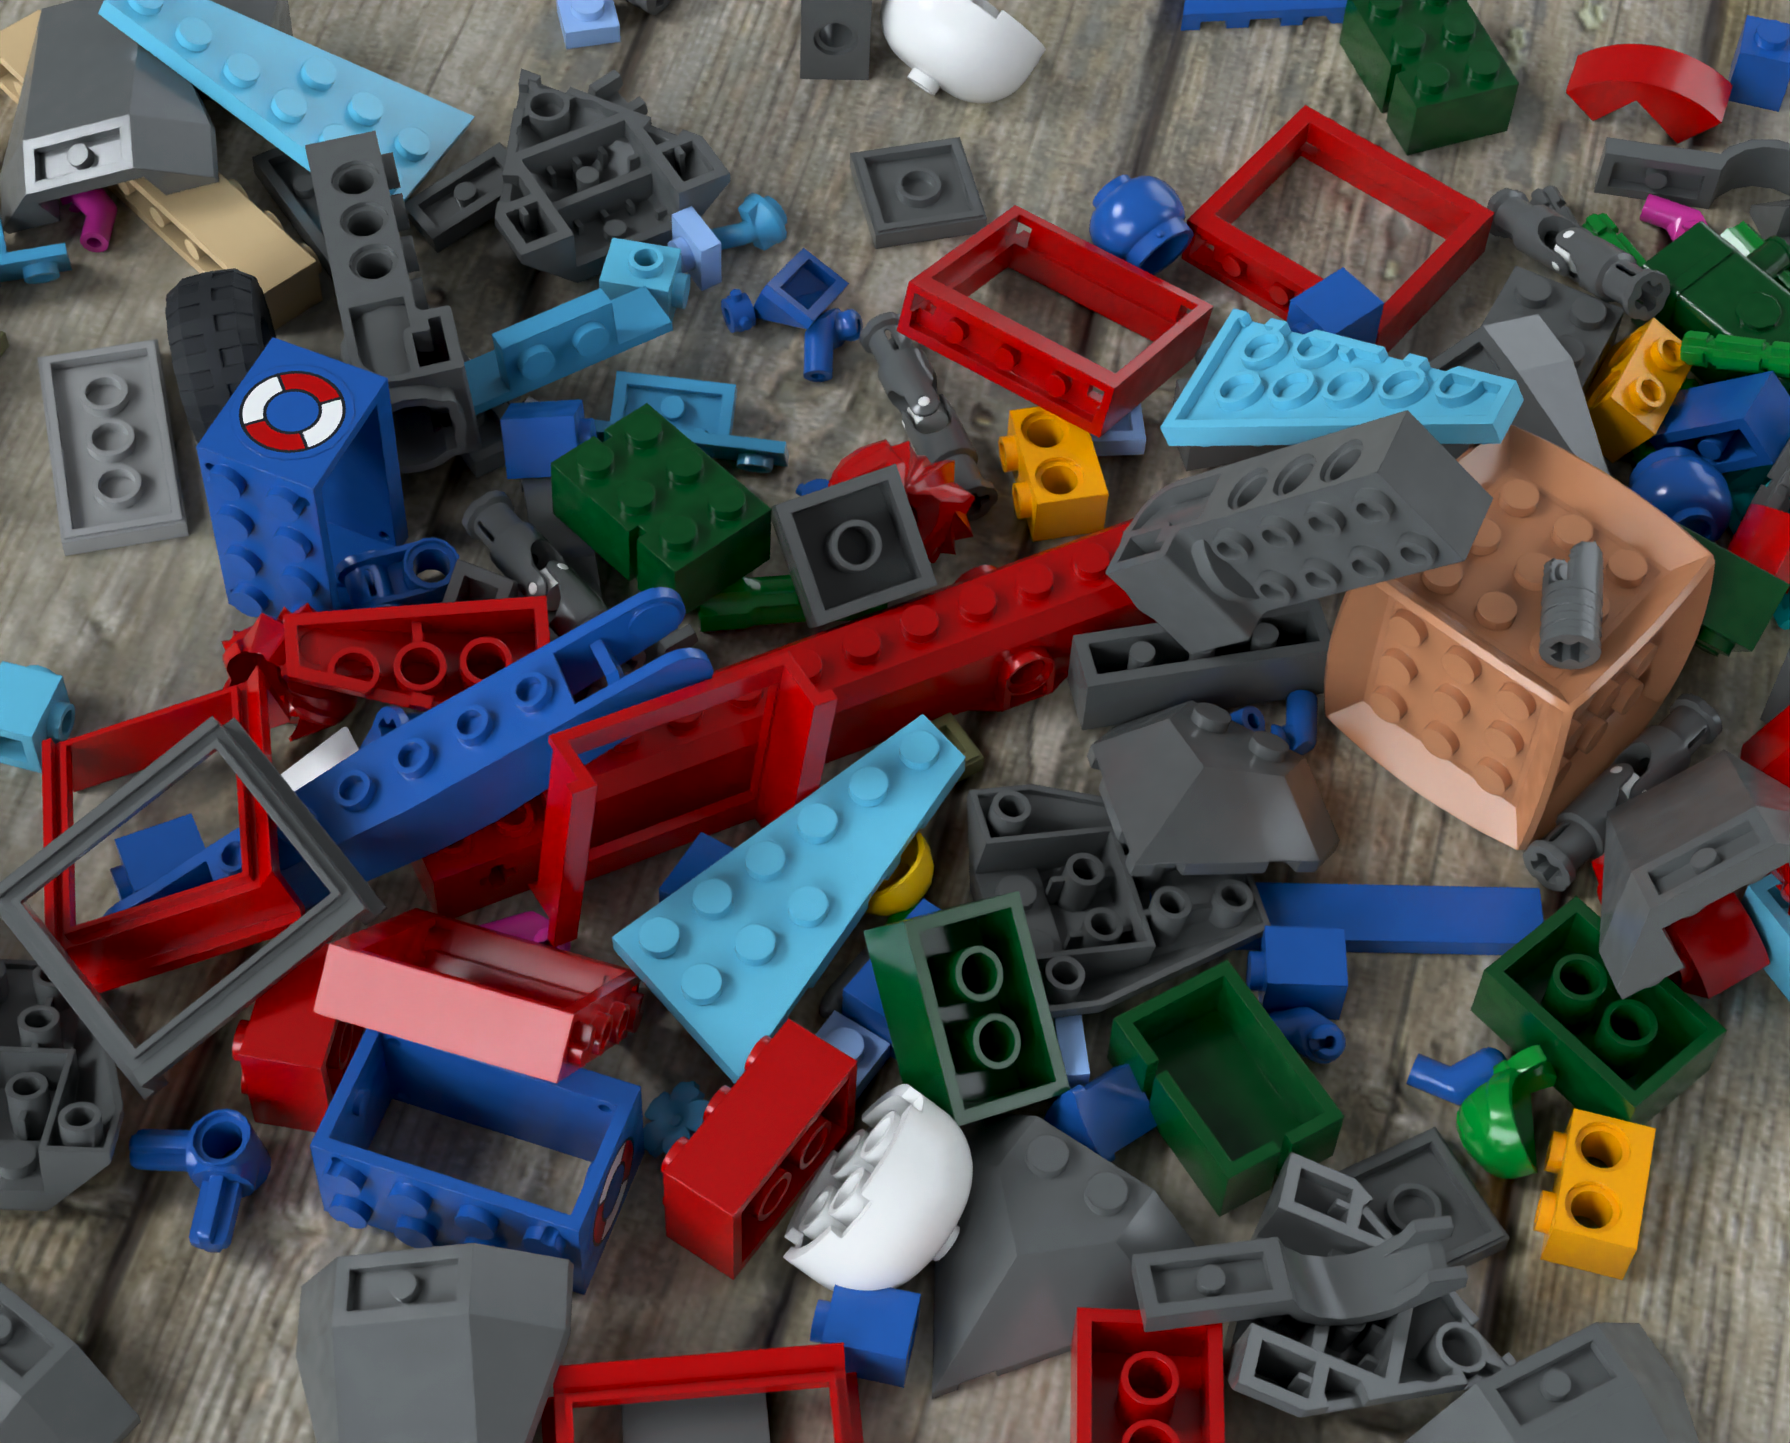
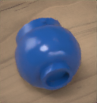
[1089,174,1194,275]
[1628,447,1733,542]

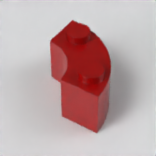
[1591,854,1771,999]

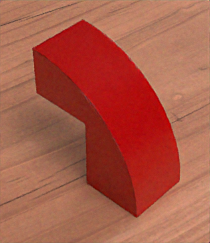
[1566,44,1733,144]
[1727,504,1790,594]

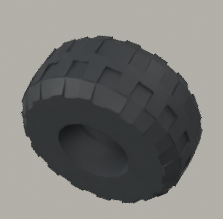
[165,268,277,443]

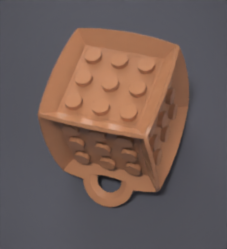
[1324,424,1715,850]

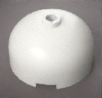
[880,0,1046,103]
[783,1084,973,1291]

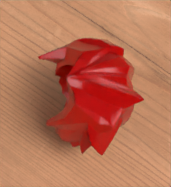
[828,439,975,563]
[221,603,357,742]

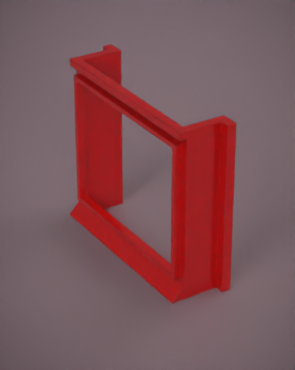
[527,651,838,948]
[42,665,306,993]
[541,1342,864,1443]

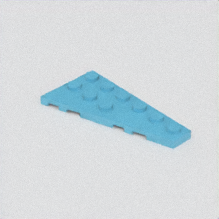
[98,0,475,202]
[1160,308,1524,447]
[612,714,965,1084]

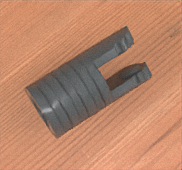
[1539,541,1604,670]

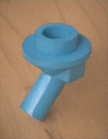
[710,193,787,251]

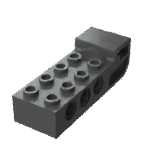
[305,131,482,474]
[1105,410,1493,654]

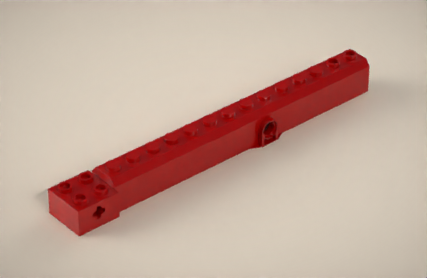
[411,518,1158,919]

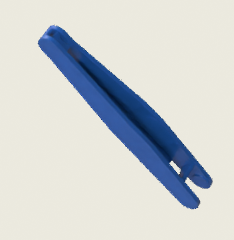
[103,587,714,916]

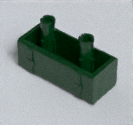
[1631,221,1790,396]

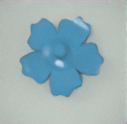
[643,1081,710,1158]

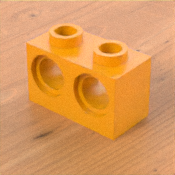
[1584,317,1692,463]
[998,406,1109,542]
[1533,1108,1656,1280]

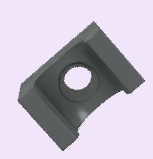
[800,0,872,80]

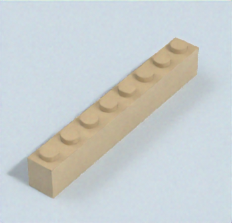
[0,9,323,330]

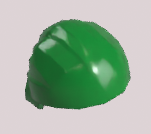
[1456,1045,1557,1179]

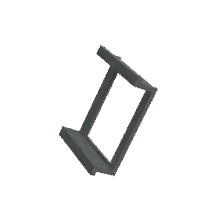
[0,716,388,1100]

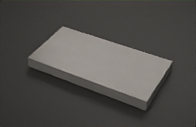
[37,339,189,556]

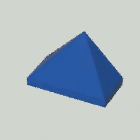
[753,248,849,329]

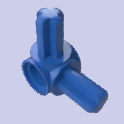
[129,1109,271,1253]

